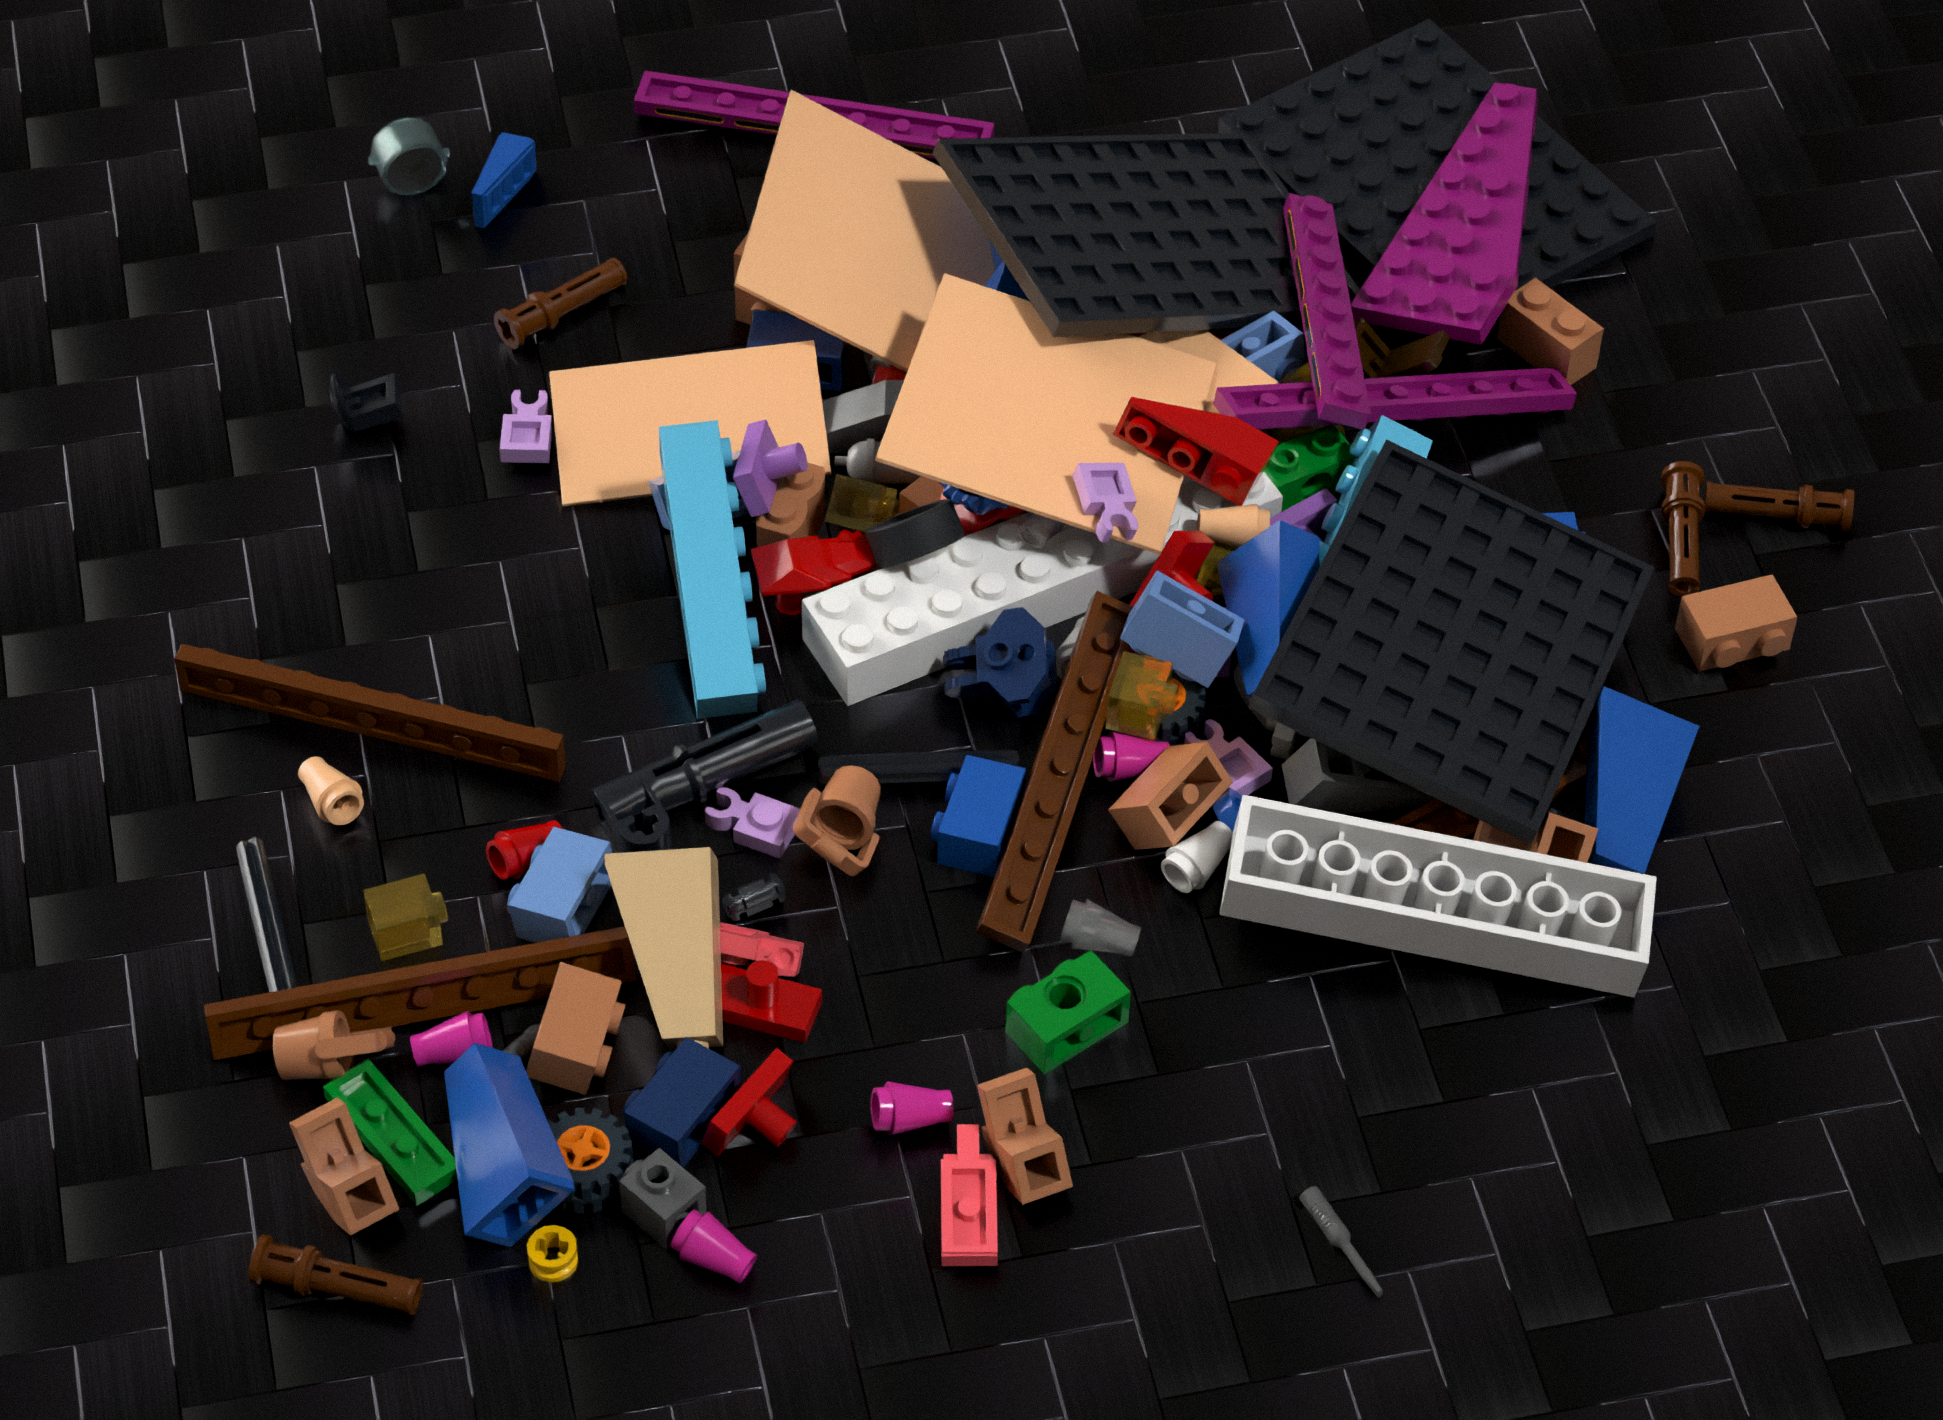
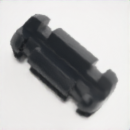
[722,873,786,922]

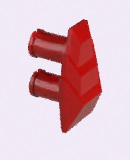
[751,535,876,615]

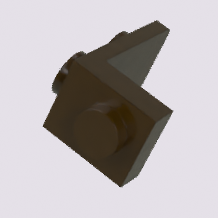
[1354,317,1450,379]

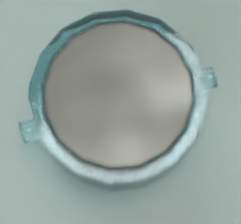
[368,118,450,195]

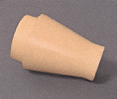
[1196,504,1270,548]
[298,756,364,825]

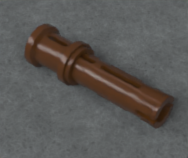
[494,258,627,349]
[1661,461,1705,597]
[1704,481,1854,532]
[248,1234,423,1315]

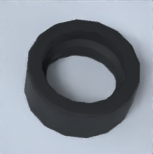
[865,499,964,568]

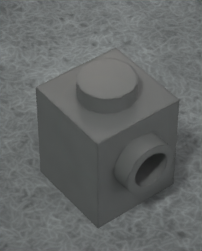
[619,1148,707,1250]

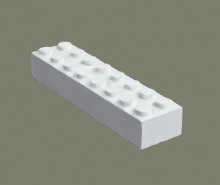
[1219,795,1657,997]

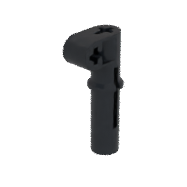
[589,699,818,853]

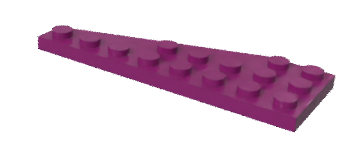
[1351,82,1538,345]

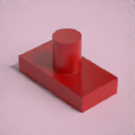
[1130,531,1215,607]
[721,960,822,1043]
[701,1048,798,1157]

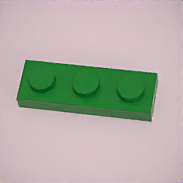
[323,1059,458,1206]

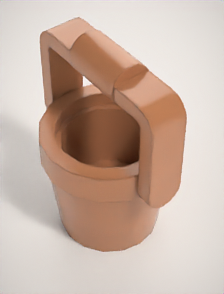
[793,765,881,876]
[273,1010,395,1081]

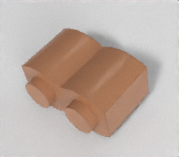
[756,463,825,547]

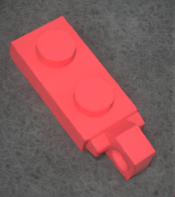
[720,922,804,976]
[941,1124,998,1266]

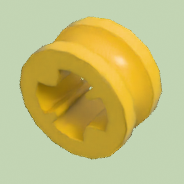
[527,1225,578,1282]

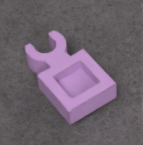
[500,390,552,463]
[1072,463,1138,542]
[1184,719,1273,796]
[705,787,800,859]

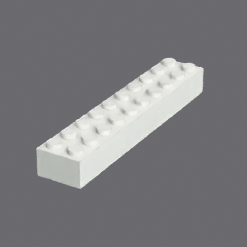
[802,472,1283,706]

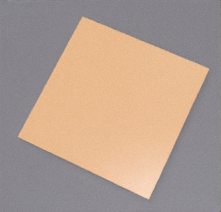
[734,90,995,372]
[875,273,1217,555]

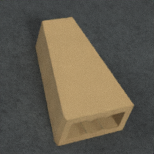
[605,847,723,1050]

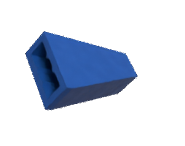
[1218,520,1319,698]
[1584,686,1699,874]
[444,1043,575,1247]

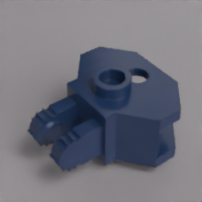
[943,607,1058,721]

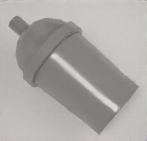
[834,438,921,487]

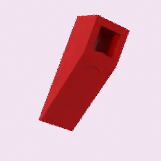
[1113,397,1279,506]

